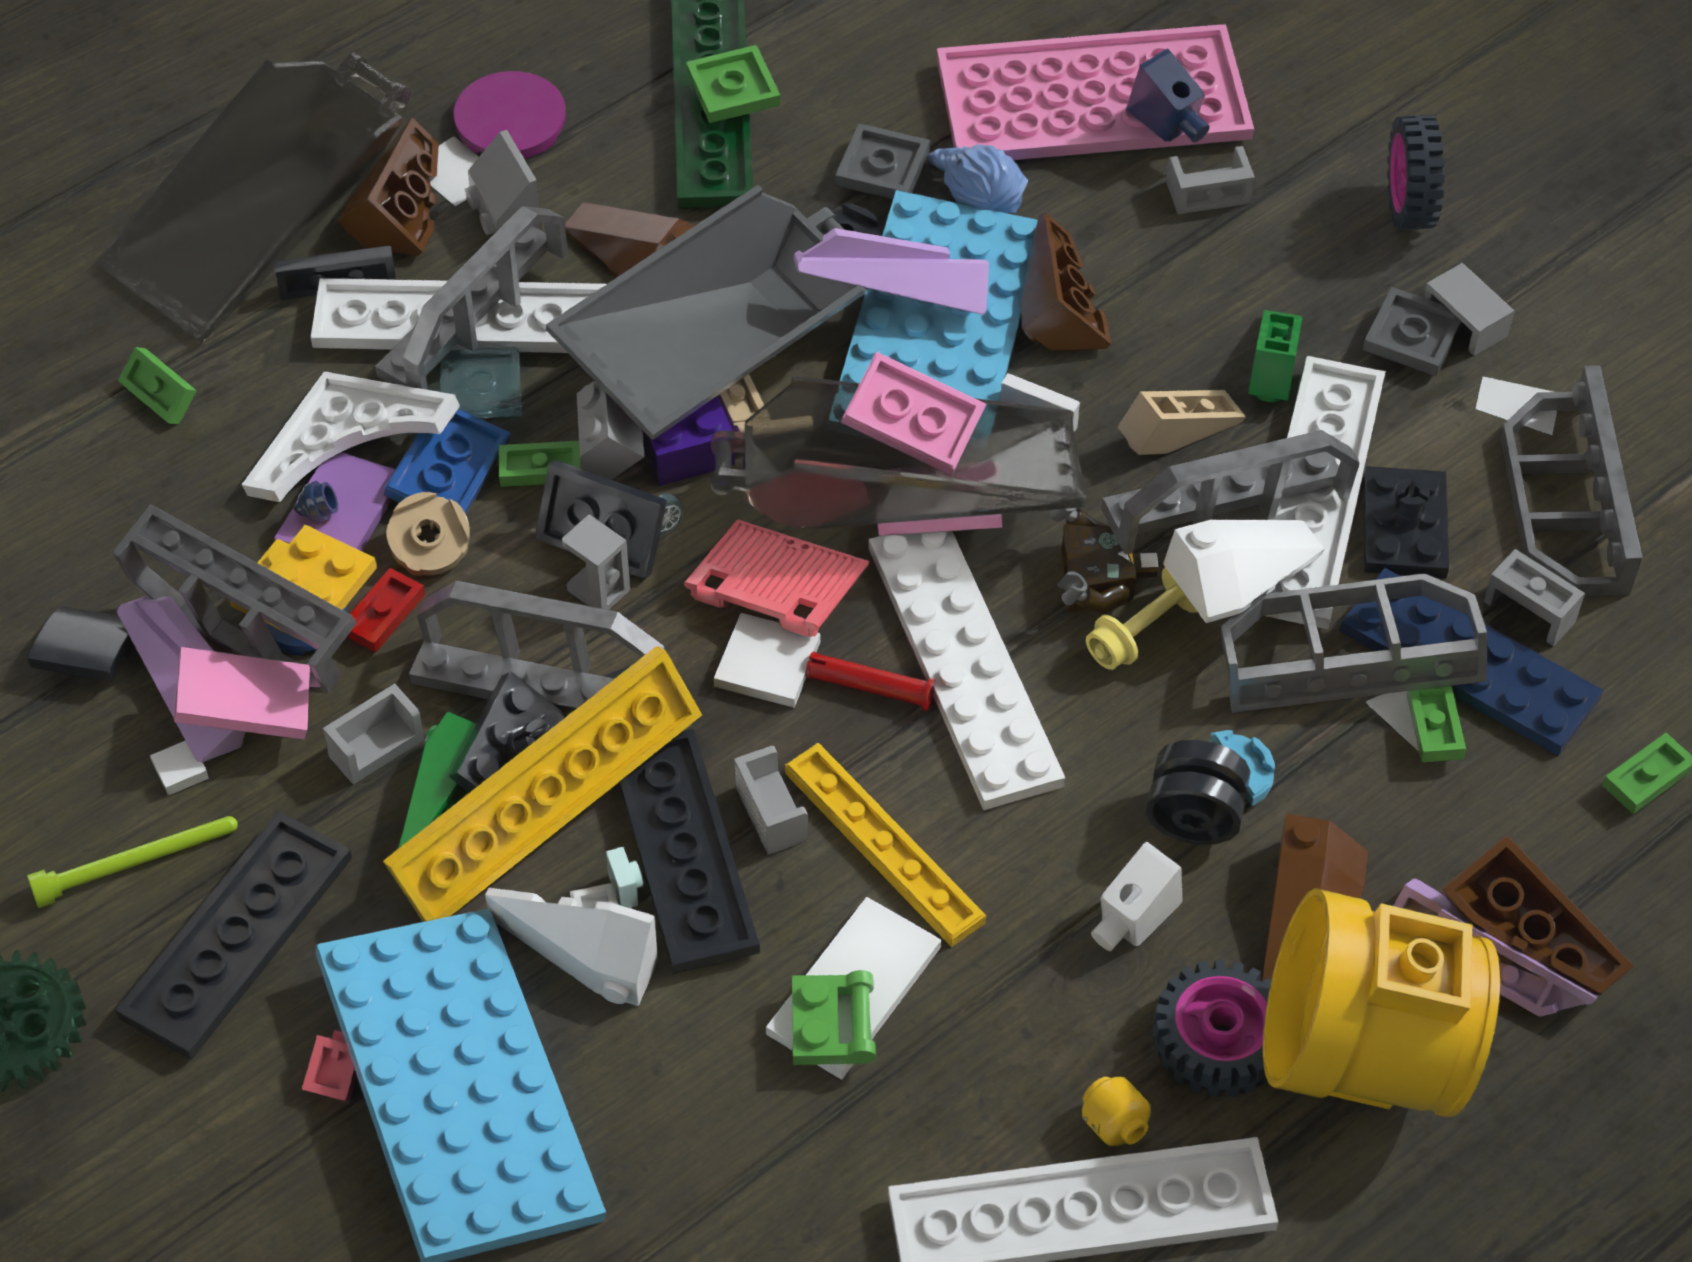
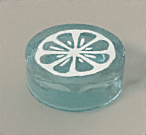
[658,493,684,535]

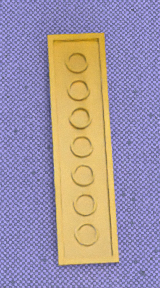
[383,646,702,922]

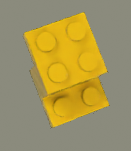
[230,525,377,640]

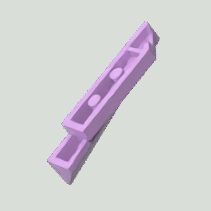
[1393,878,1598,1017]

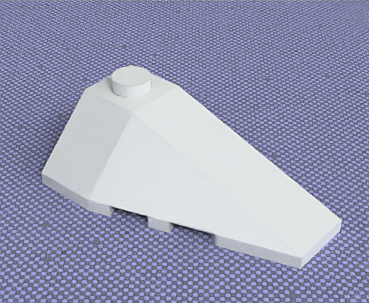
[1163,520,1325,623]
[485,888,658,1006]

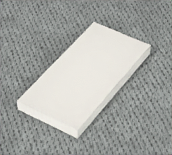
[766,897,941,1080]

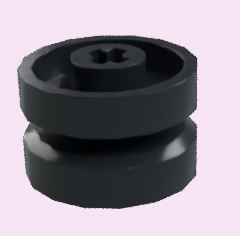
[1145,740,1251,845]

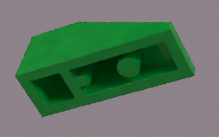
[1248,310,1302,402]

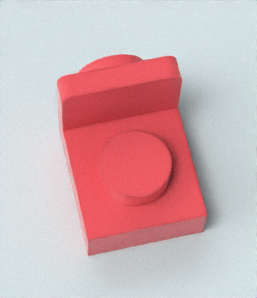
[302,1030,357,1102]

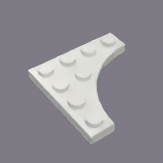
[242,372,460,502]

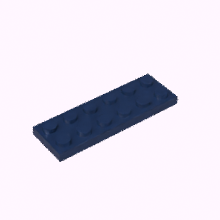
[1340,568,1604,756]

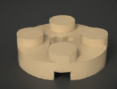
[386,492,470,576]

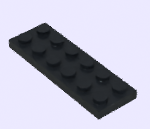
[618,728,760,974]
[116,811,352,1060]

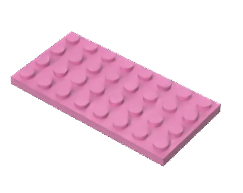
[937,24,1254,160]

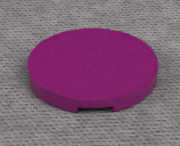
[454,71,566,159]

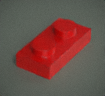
[347,568,425,653]

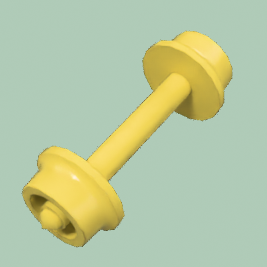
[1086,568,1197,670]

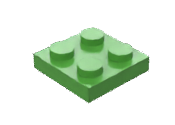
[686,45,781,123]

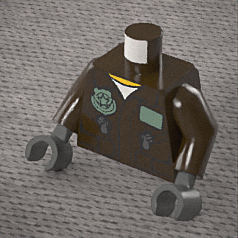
[1050,489,1158,615]

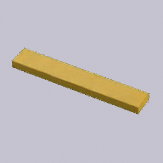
[785,743,986,947]

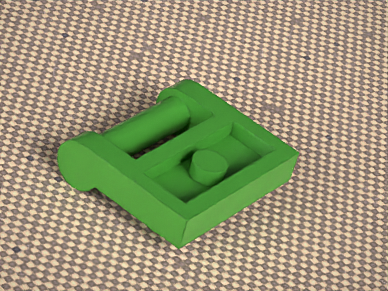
[792,970,876,1065]

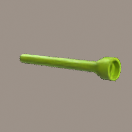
[27,816,238,909]

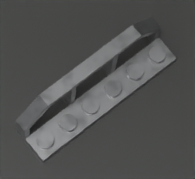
[375,206,568,390]
[1500,366,1643,596]
[1101,430,1360,555]
[112,504,357,693]
[1221,574,1487,713]
[409,581,665,715]

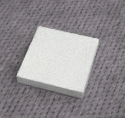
[714,613,820,708]

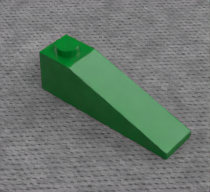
[399,712,476,848]

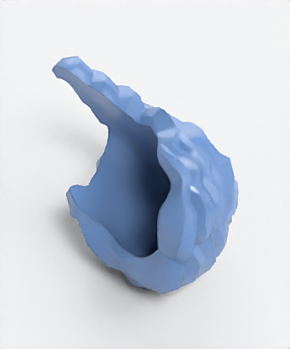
[927,144,1028,213]

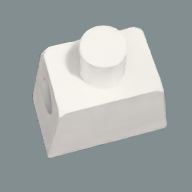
[1091,841,1183,951]

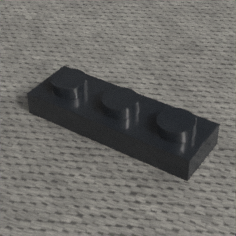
[274,246,396,300]

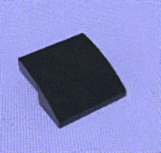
[28,606,134,682]

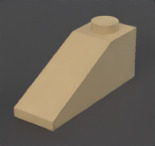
[1118,390,1246,455]

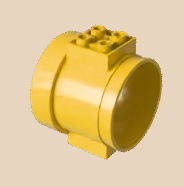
[1263,888,1500,1118]

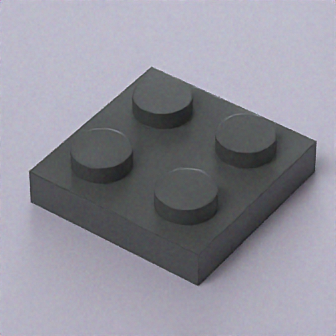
[835,123,930,199]
[1363,287,1463,376]

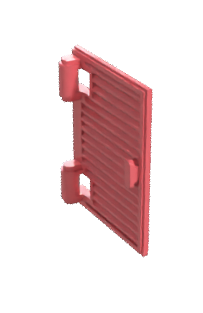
[684,519,869,638]

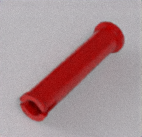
[805,651,936,712]

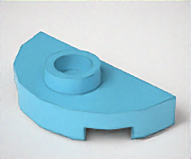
[1210,730,1275,807]

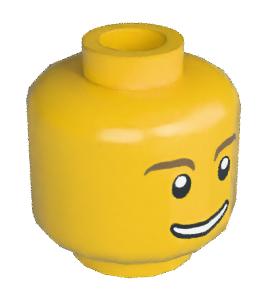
[1082,1077,1151,1146]

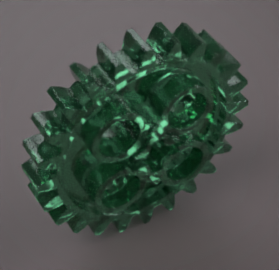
[0,950,87,1091]

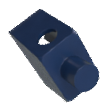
[1126,48,1210,143]

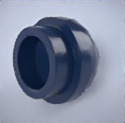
[293,481,338,522]

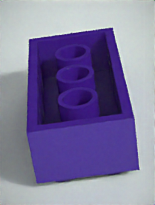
[642,396,735,486]

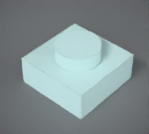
[606,847,643,908]

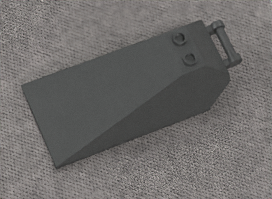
[546,185,869,440]

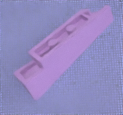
[793,228,989,315]
[117,596,245,762]

